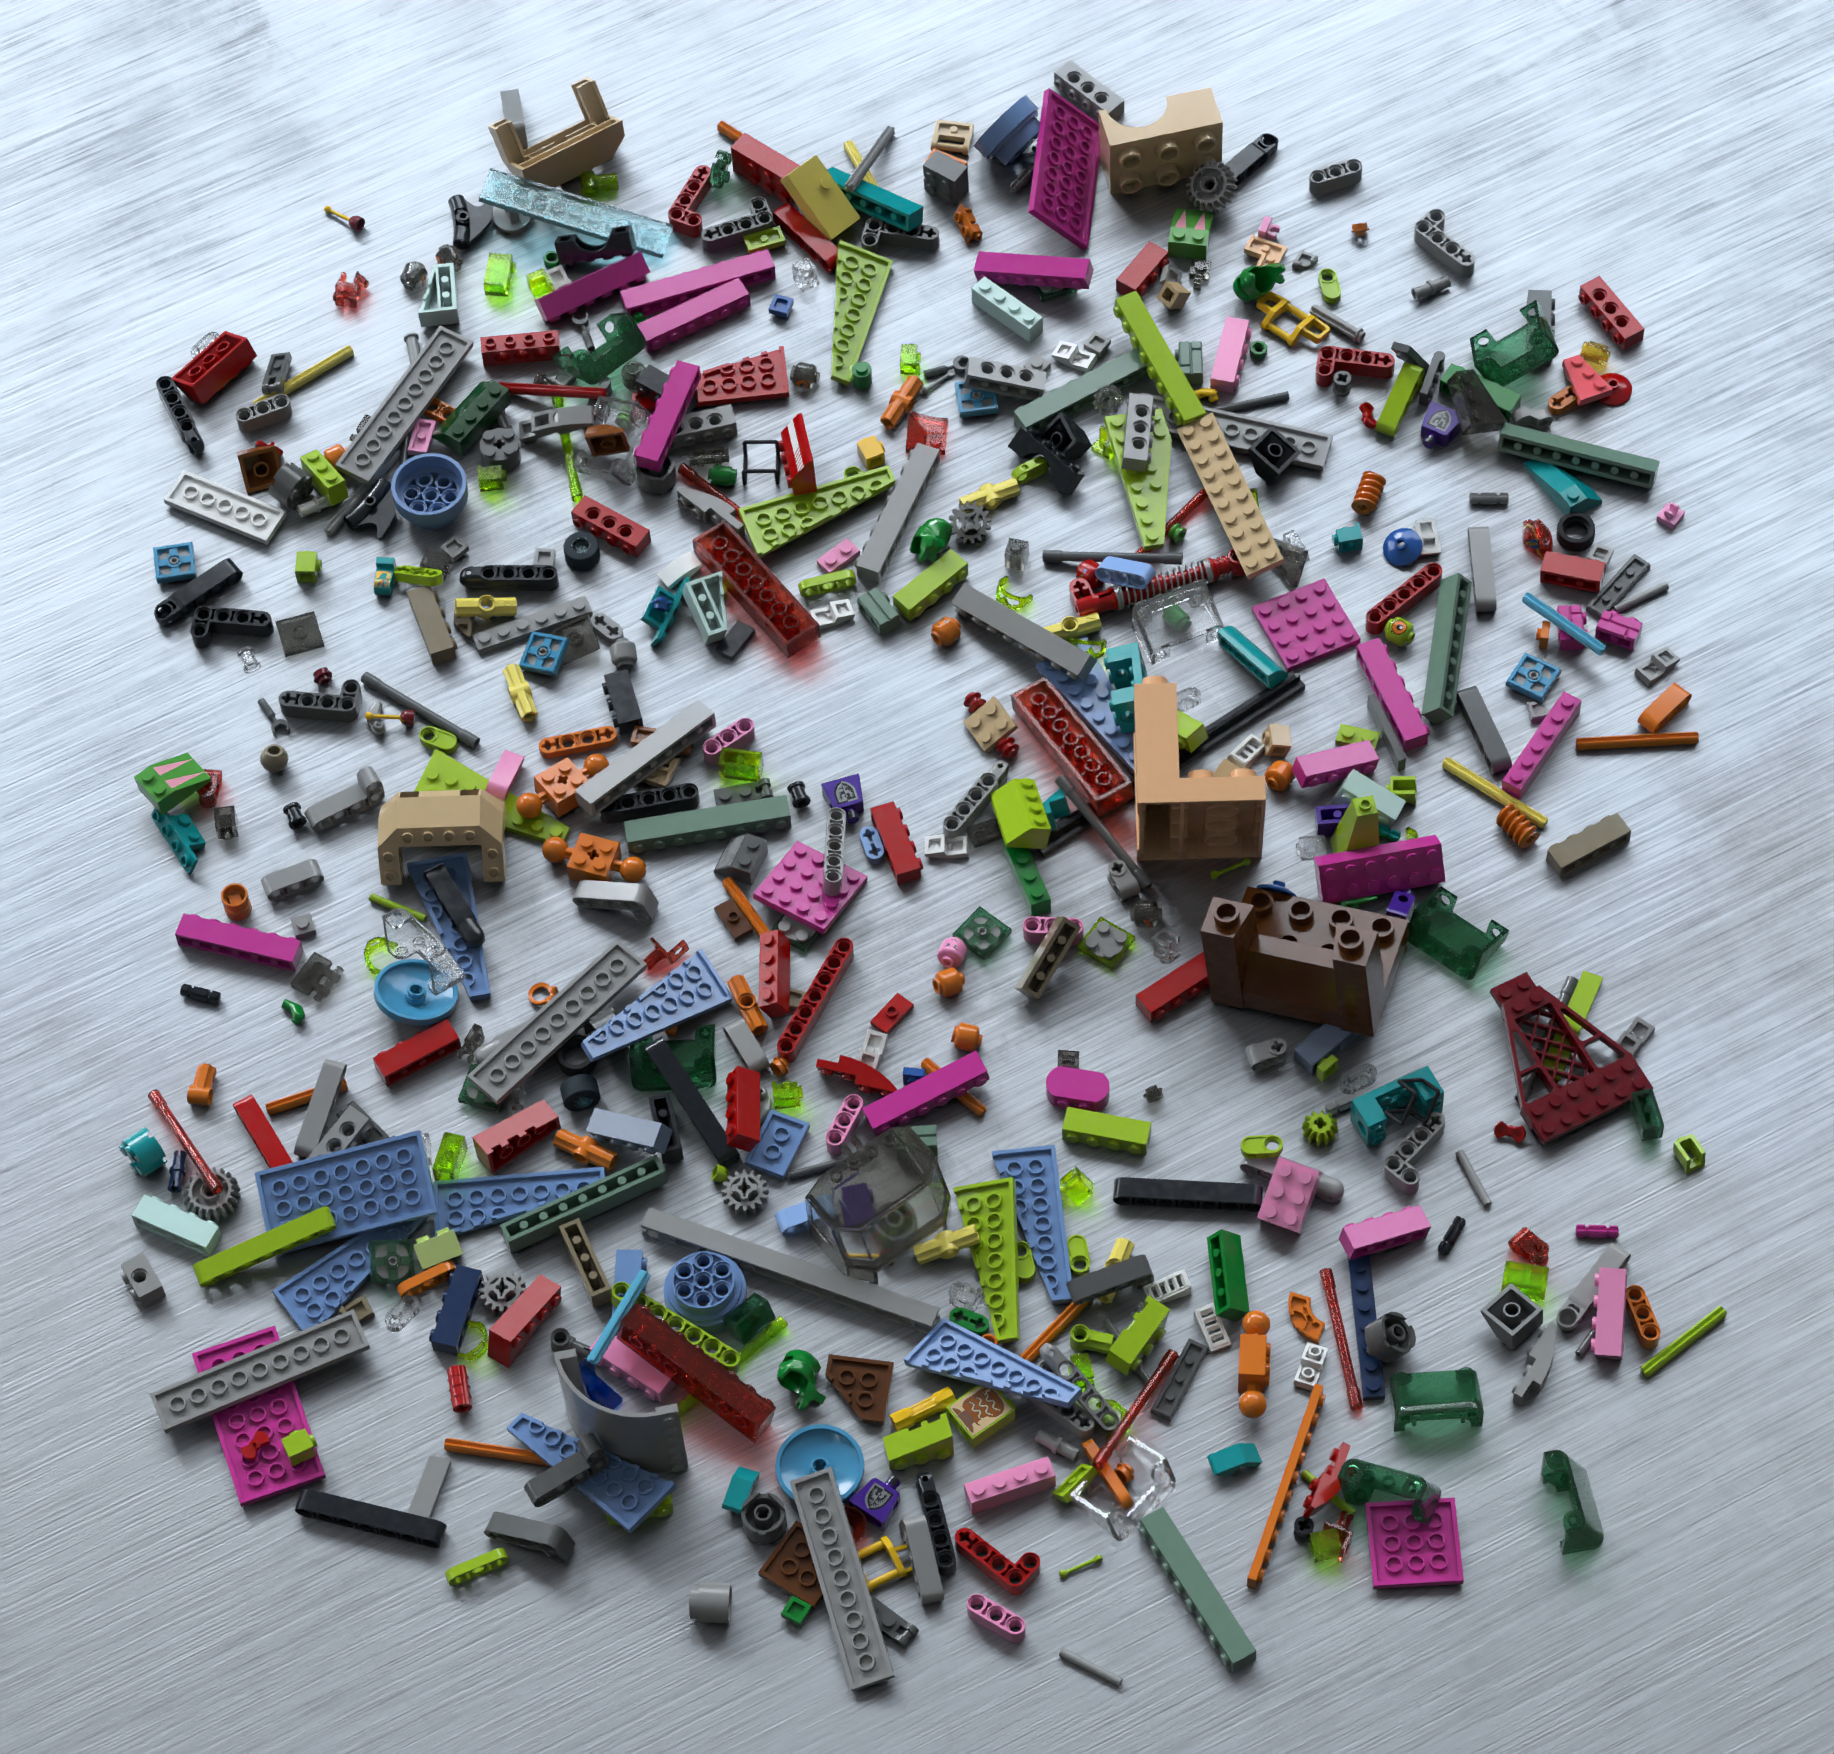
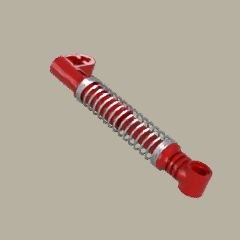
[1069,549,1245,617]

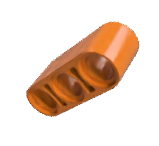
[1637,683,1692,734]
[1625,1285,1661,1350]

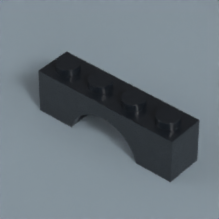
[554,225,637,266]
[1008,427,1085,494]

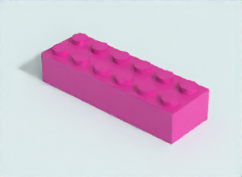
[1313,835,1446,903]

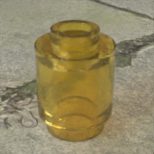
[1580,341,1611,365]

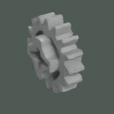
[949,501,991,545]
[721,1169,769,1215]
[479,1269,526,1315]

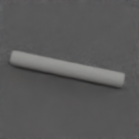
[1613,582,1669,613]
[1455,1150,1492,1207]
[1059,1648,1123,1686]

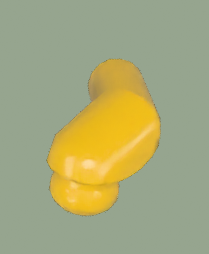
[1194,388,1219,402]

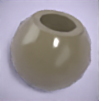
[260,744,289,773]

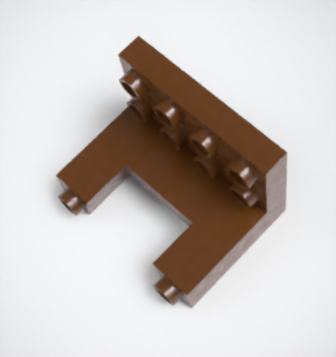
[1200,886,1410,1037]

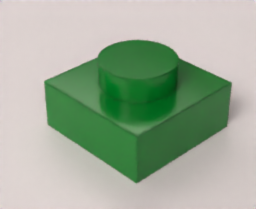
[781,1595,812,1627]

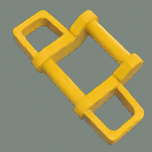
[1256,291,1330,347]
[858,1535,912,1593]

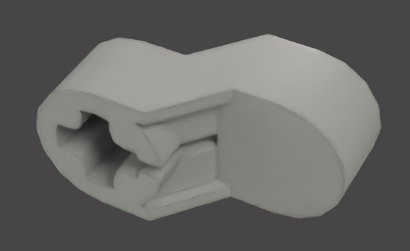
[1511,407,1553,430]

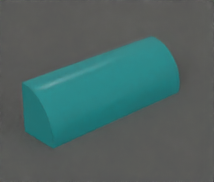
[1217,626,1289,689]

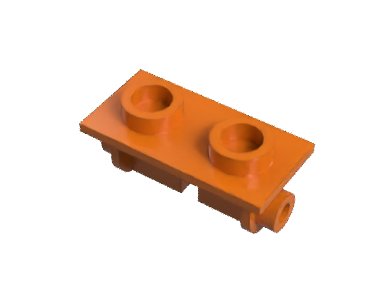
[953,203,983,245]

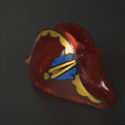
[1522,519,1553,560]

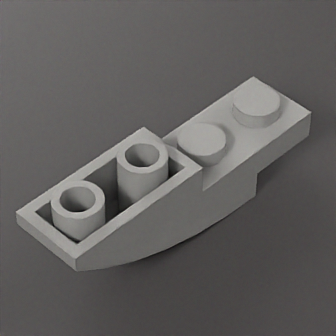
[519,406,594,443]
[677,488,745,541]
[1512,1321,1556,1406]

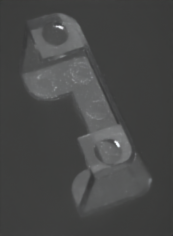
[573,396,651,486]
[1132,580,1224,665]
[382,908,466,996]
[1069,1435,1176,1541]

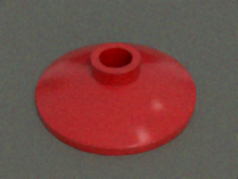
[1598,373,1632,406]

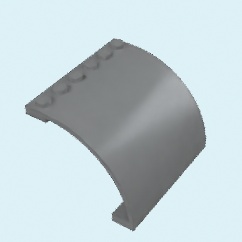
[553,1348,689,1473]

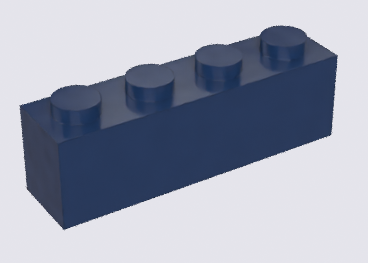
[429,1265,484,1356]

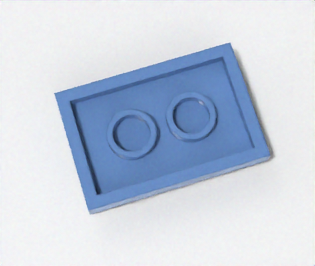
[744,1109,810,1180]

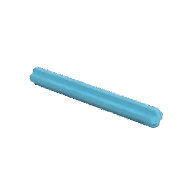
[1522,592,1606,656]
[587,1270,650,1365]

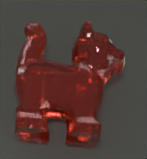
[332,271,369,308]

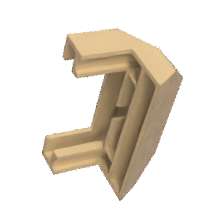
[488,77,625,192]
[378,789,507,885]

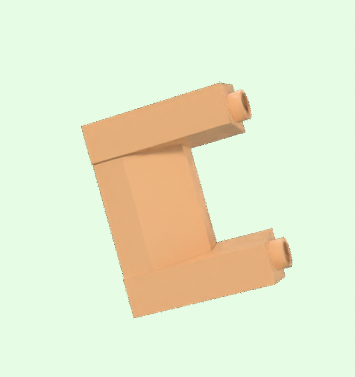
[1133,676,1266,861]

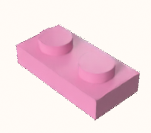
[407,419,437,456]
[817,538,860,574]

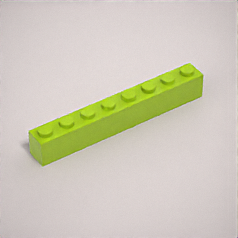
[1113,291,1206,427]

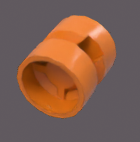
[221,883,252,921]

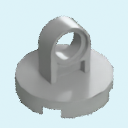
[493,198,532,235]

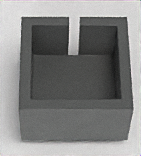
[923,150,969,206]

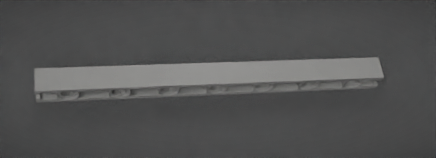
[641,1207,940,1334]

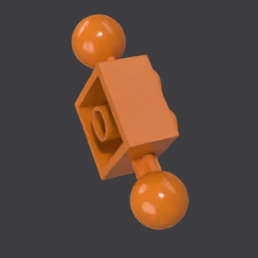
[516,754,609,819]
[542,833,646,883]
[1238,1310,1271,1418]

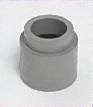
[689,1582,732,1624]

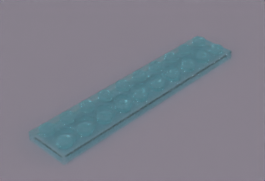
[479,168,674,259]

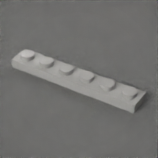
[472,596,593,655]

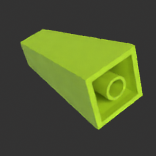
[1330,795,1379,853]

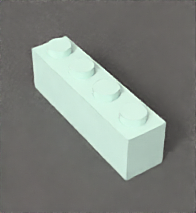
[971,276,1043,343]
[132,1194,222,1257]

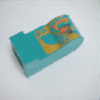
[374,557,396,596]

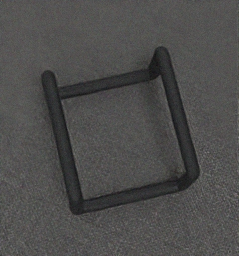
[741,440,780,485]
[1384,1078,1440,1126]

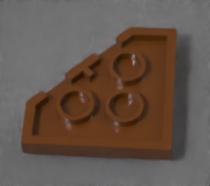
[825,1354,894,1425]
[758,1520,823,1610]

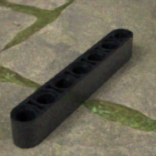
[644,1036,740,1166]
[1113,1177,1263,1212]
[295,1489,447,1548]

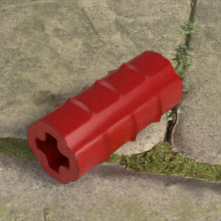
[447,1365,472,1413]

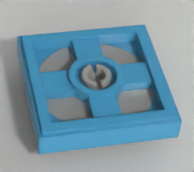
[954,381,999,418]
[153,542,197,584]
[519,631,570,676]
[1506,652,1561,703]

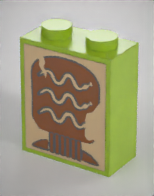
[946,1385,1016,1448]

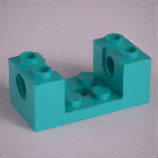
[1103,642,1147,733]
[1350,1065,1444,1147]

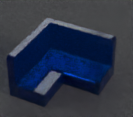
[579,1356,623,1410]

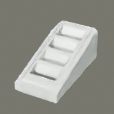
[1227,734,1265,768]
[1143,1269,1192,1304]
[1194,1303,1231,1353]

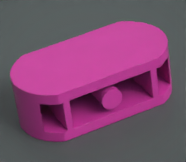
[1046,1066,1110,1112]

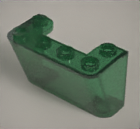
[1470,300,1559,387]
[552,312,646,385]
[1408,886,1509,980]
[1338,1459,1442,1525]

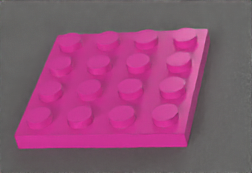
[1252,578,1361,672]
[753,841,868,934]
[1365,1497,1464,1589]

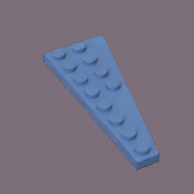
[1036,635,1135,774]
[406,852,491,1001]
[581,949,733,1062]
[992,1145,1073,1304]
[433,1167,605,1236]
[272,1216,428,1331]
[904,1318,1082,1408]
[507,1413,676,1534]

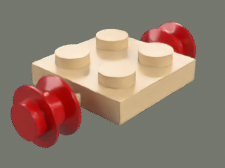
[963,692,1019,759]

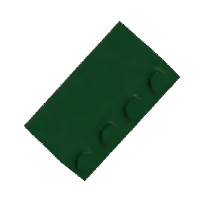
[431,380,511,456]

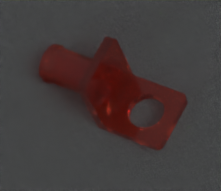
[642,937,689,971]
[1322,1511,1354,1563]

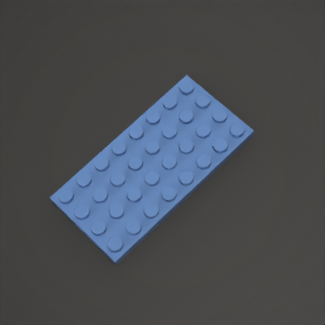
[255,1130,439,1253]

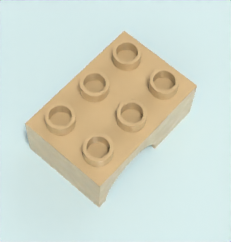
[1099,87,1223,194]

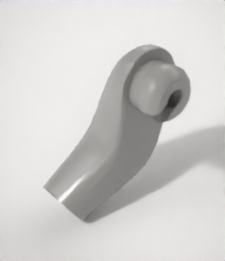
[367,701,386,735]
[760,1088,772,1126]

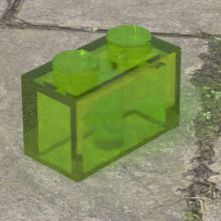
[483,253,517,297]
[718,747,764,782]
[432,1132,468,1181]
[1501,1261,1549,1301]

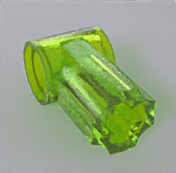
[580,171,619,197]

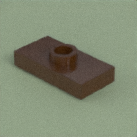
[714,898,753,941]

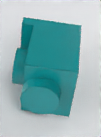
[1332,522,1363,553]

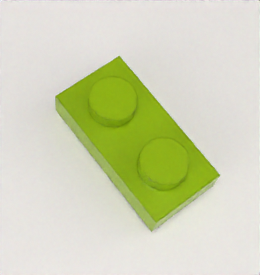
[743,226,786,254]
[1335,723,1380,752]
[1052,1463,1098,1503]

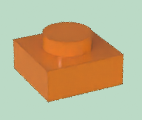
[1536,621,1551,650]

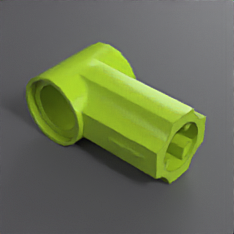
[1070,1324,1114,1354]

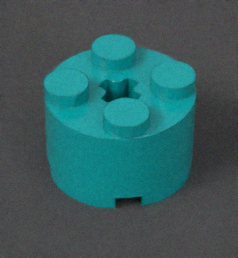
[119,1127,168,1177]

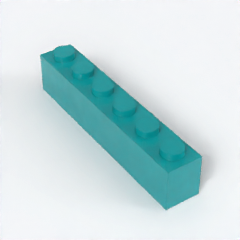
[827,167,923,232]

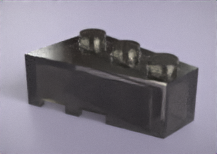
[1447,369,1507,435]

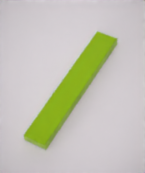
[1543,970,1603,1083]

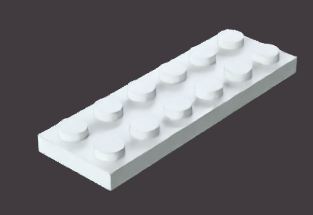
[164,470,287,545]

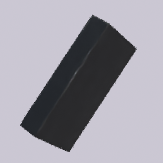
[715,620,755,661]

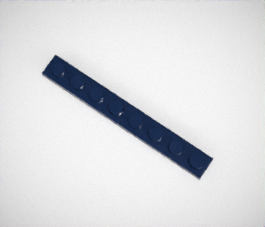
[1347,1255,1385,1401]

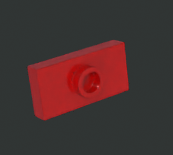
[870,992,914,1034]

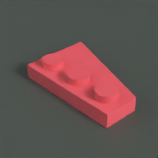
[1562,355,1613,406]

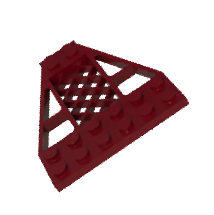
[1490,972,1654,1145]

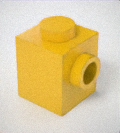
[857,435,885,471]

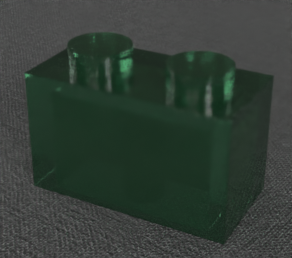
[1629,1088,1664,1142]
[723,1292,776,1345]

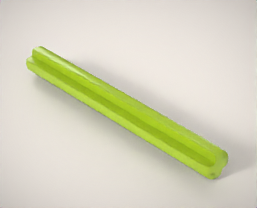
[1640,1306,1727,1377]

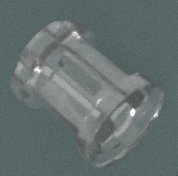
[237,646,261,673]

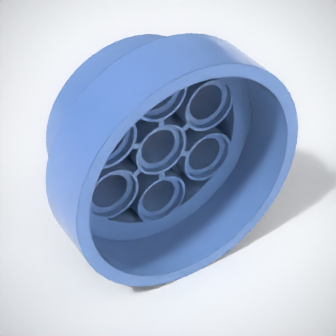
[974,95,1040,167]
[391,453,469,529]
[663,1251,747,1335]

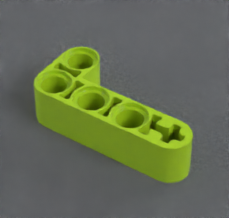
[1375,362,1426,438]

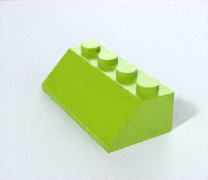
[990,778,1051,849]

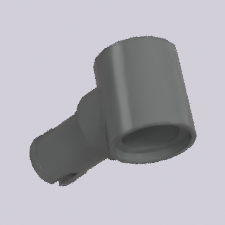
[550,1328,591,1359]

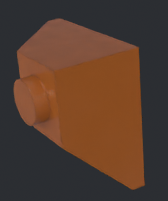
[584,424,632,457]
[237,445,281,493]

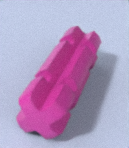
[1576,1224,1619,1238]

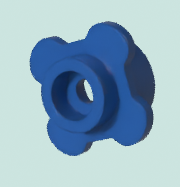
[651,597,674,612]

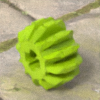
[1302,1109,1338,1147]

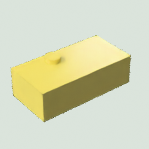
[780,155,860,240]

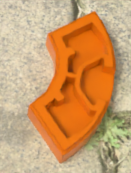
[1288,1292,1325,1345]

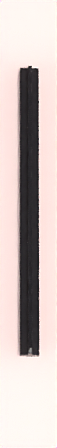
[1036,671,1305,858]

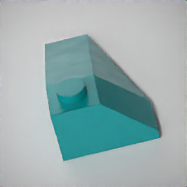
[1523,459,1602,515]

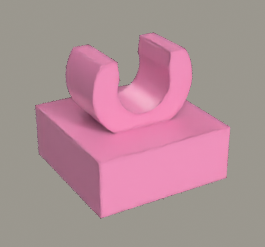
[1258,216,1280,241]
[1656,502,1685,530]

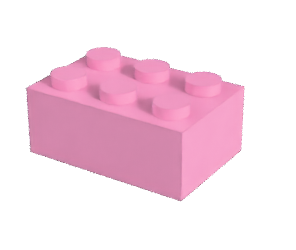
[1257,1157,1323,1234]

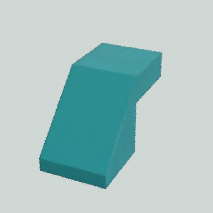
[1043,789,1071,831]
[1207,1443,1263,1476]
[722,1466,760,1514]

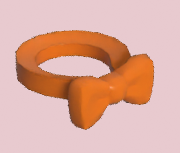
[528,982,559,1006]

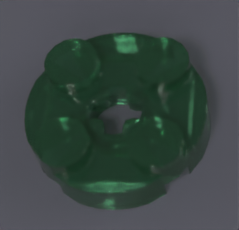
[710,150,732,189]

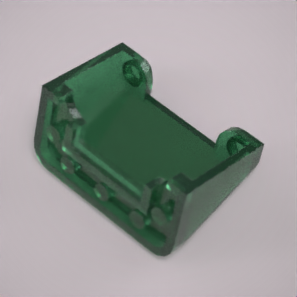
[629,1024,717,1092]
[1389,1367,1484,1432]
[1540,1450,1604,1555]

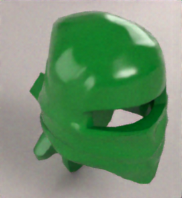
[1233,263,1286,302]
[910,518,952,563]
[777,1349,826,1411]

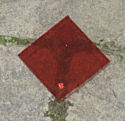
[906,410,949,455]

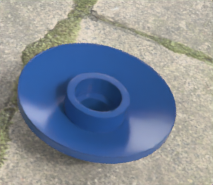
[1383,528,1423,566]
[1257,880,1296,896]

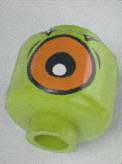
[1384,617,1415,647]

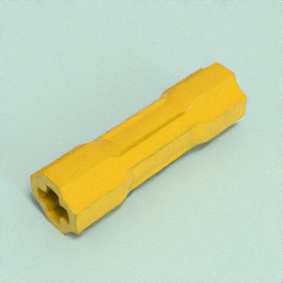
[889,1387,956,1432]

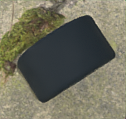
[563,531,600,571]
[560,1074,601,1112]

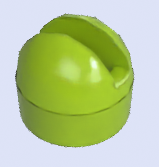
[711,1164,729,1183]

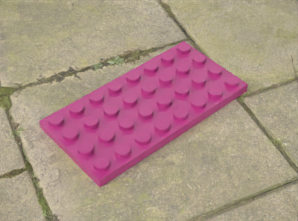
[1028,88,1099,250]
[192,1326,326,1507]

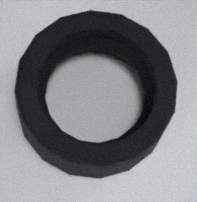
[1556,512,1595,552]
[556,1035,597,1076]

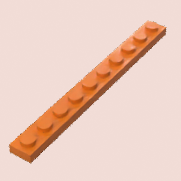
[1247,1383,1326,1589]

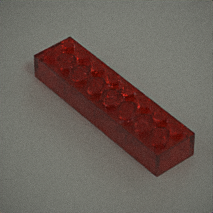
[692,520,820,658]
[1011,676,1134,816]
[616,1302,776,1443]

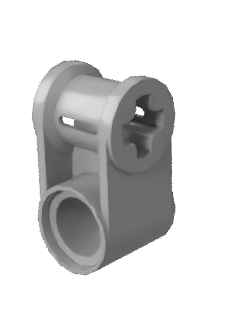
[1107,859,1141,901]
[1245,1038,1287,1071]

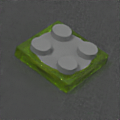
[1077,916,1135,970]

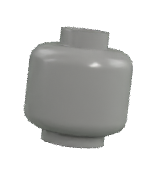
[610,638,638,669]

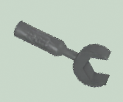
[571,312,595,351]
[923,355,968,378]
[258,698,290,738]

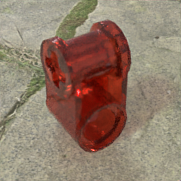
[197,769,222,809]
[1508,1227,1549,1268]

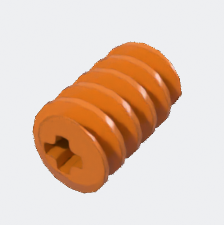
[1351,471,1386,515]
[1496,803,1540,849]

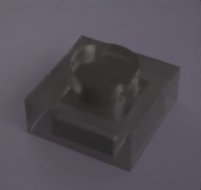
[1057,1050,1080,1069]

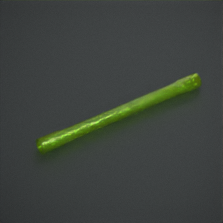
[551,397,583,502]
[677,1316,788,1417]

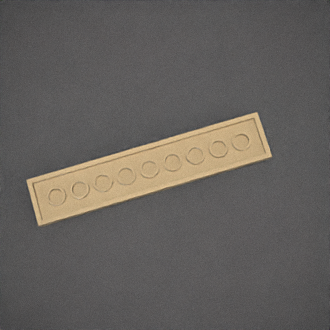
[1177,413,1285,580]

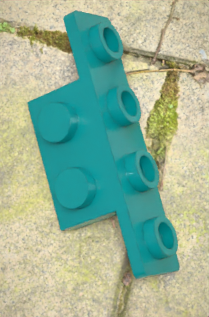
[640,576,690,647]
[151,808,206,874]

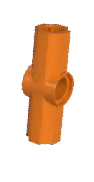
[880,375,924,430]
[727,975,768,1036]
[553,1128,618,1171]

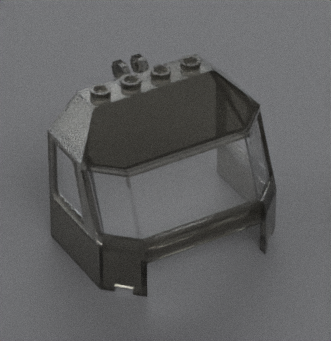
[805,1126,951,1284]

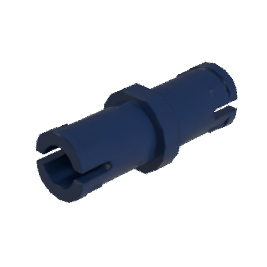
[168,1150,188,1193]

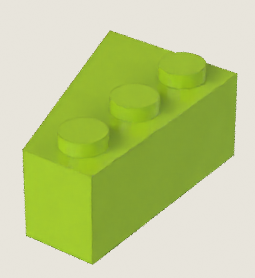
[1105,1295,1170,1376]
[882,1412,954,1470]

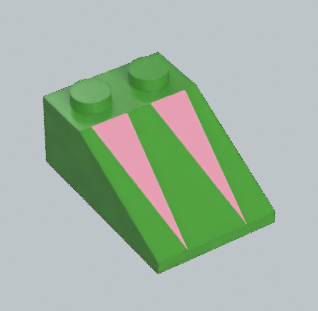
[1168,208,1214,260]
[134,752,212,816]

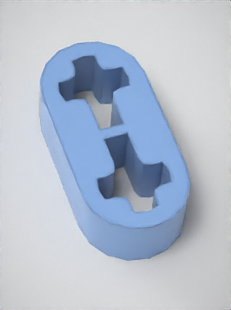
[859,826,885,864]

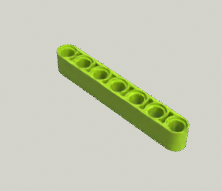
[192,1206,337,1287]
[611,1282,740,1376]

